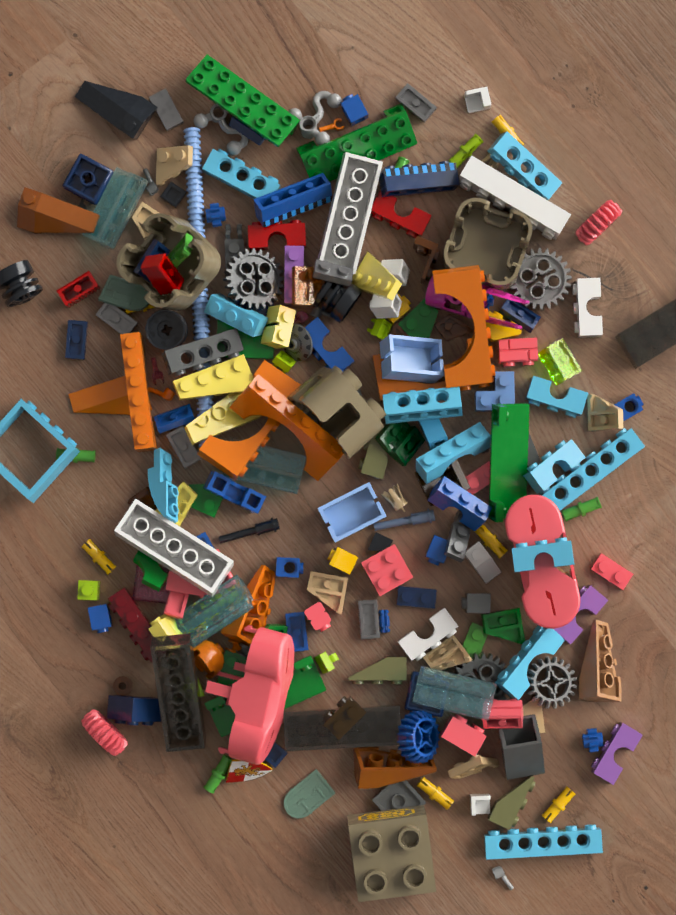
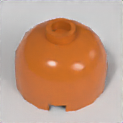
[187,640,224,679]

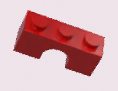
[371,190,432,239]
[248,220,306,251]

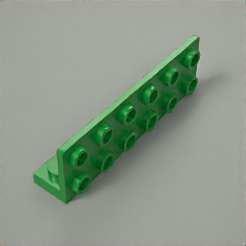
[185,54,300,147]
[296,103,417,181]
[488,403,530,522]
[204,655,326,737]

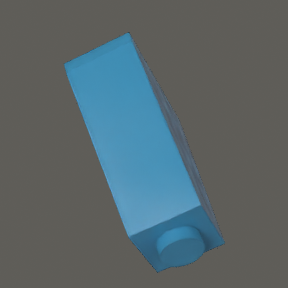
[418,402,448,450]

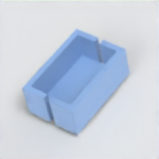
[380,334,444,383]
[318,482,387,543]

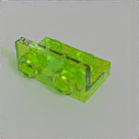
[538,338,582,386]

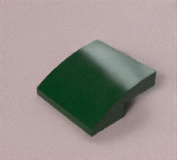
[375,422,425,466]

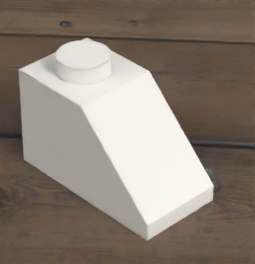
[465,541,501,584]

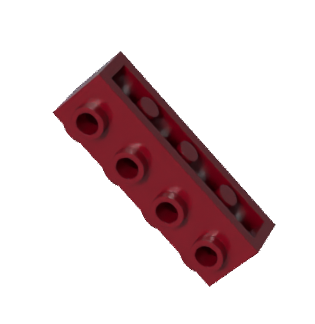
[108,588,169,663]

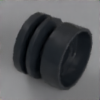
[0,260,43,308]
[313,281,363,323]
[145,309,188,350]

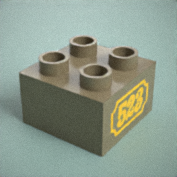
[347,805,436,902]

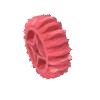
[575,200,622,245]
[81,709,128,756]

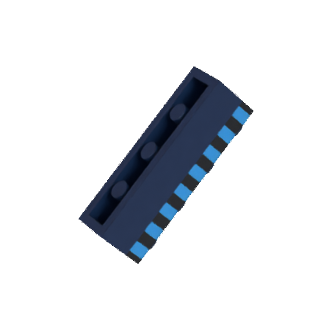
[379,161,460,197]

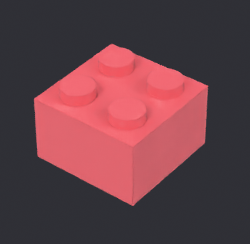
[361,544,414,596]
[440,714,487,756]

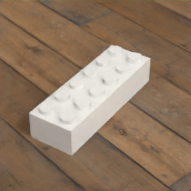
[317,152,383,274]
[459,156,571,240]
[114,499,234,597]

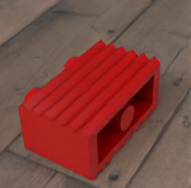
[141,253,184,295]
[56,271,100,308]

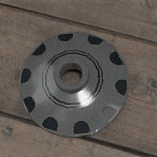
[284,324,313,361]

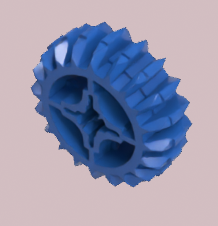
[397,711,440,763]

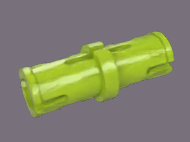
[448,134,484,169]

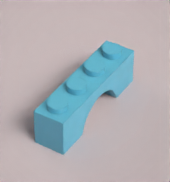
[416,422,491,484]
[495,625,565,700]

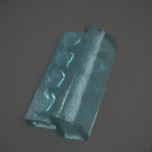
[82,167,148,250]
[223,437,307,494]
[175,574,254,650]
[412,666,497,721]

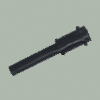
[218,517,280,544]

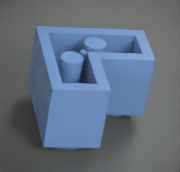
[475,371,515,412]

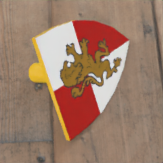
[226,759,273,783]

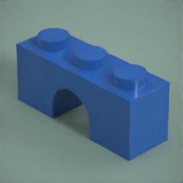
[305,317,354,371]
[203,471,266,514]
[428,476,492,531]

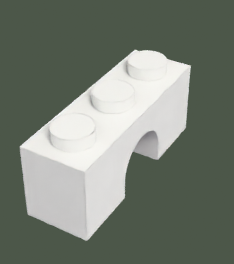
[370,259,410,318]
[572,278,603,338]
[398,608,459,661]

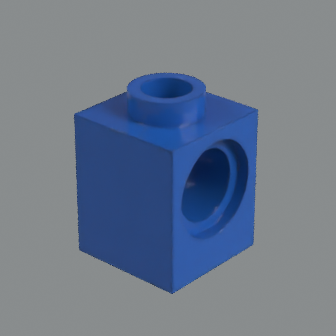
[341,94,368,127]
[614,393,644,421]
[425,535,447,566]
[276,557,304,578]
[88,604,113,633]

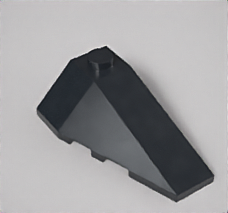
[75,81,158,139]

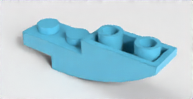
[148,448,179,523]

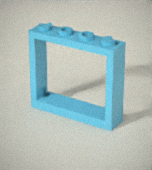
[0,399,80,503]

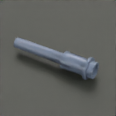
[374,508,436,531]

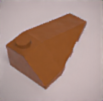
[17,187,100,234]
[353,746,437,789]

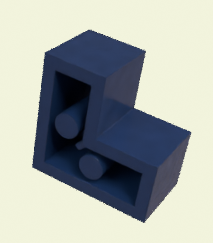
[107,695,163,726]

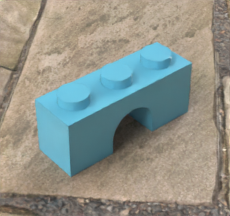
[204,293,268,337]
[525,376,588,418]
[523,439,586,494]
[512,537,575,572]

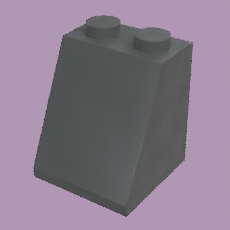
[498,714,545,780]

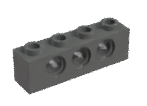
[161,328,244,376]

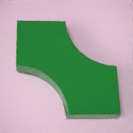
[133,550,168,592]

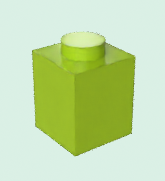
[78,580,100,600]

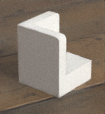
[464,87,491,113]
[470,794,490,816]

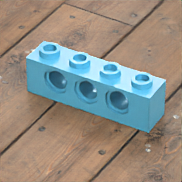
[487,131,562,200]
[202,149,281,199]
[383,386,463,424]

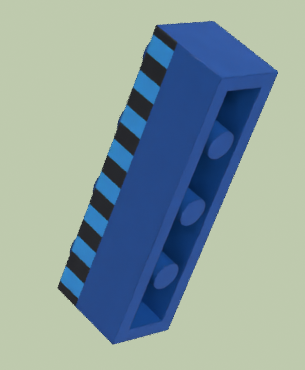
[253,173,332,227]

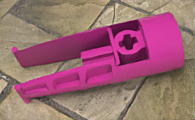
[425,275,529,329]

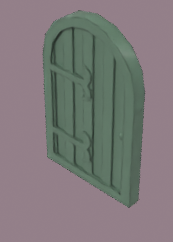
[98,275,149,311]
[284,769,335,819]

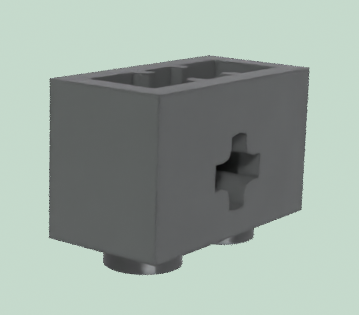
[461,593,491,613]

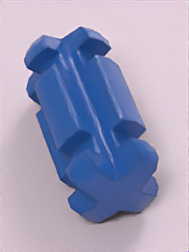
[378,609,390,633]

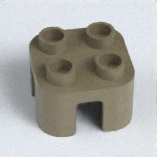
[443,198,532,291]
[116,213,221,311]
[287,365,386,459]

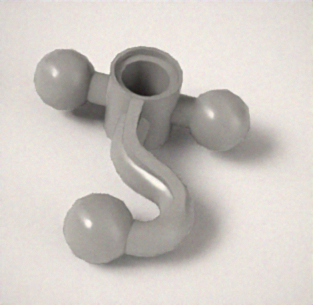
[289,91,342,146]
[193,104,249,156]

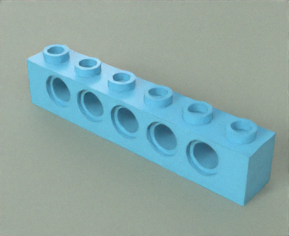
[540,428,645,510]
[484,824,603,860]

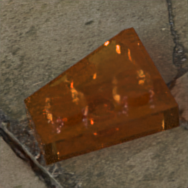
[292,266,322,306]

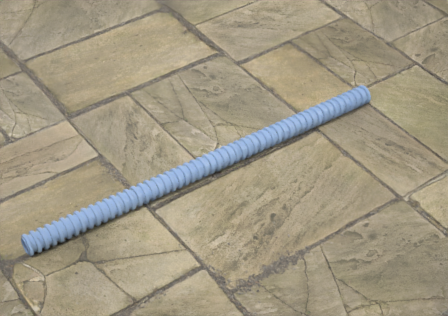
[183,127,214,447]

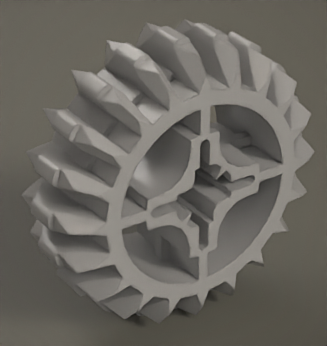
[527,656,577,709]

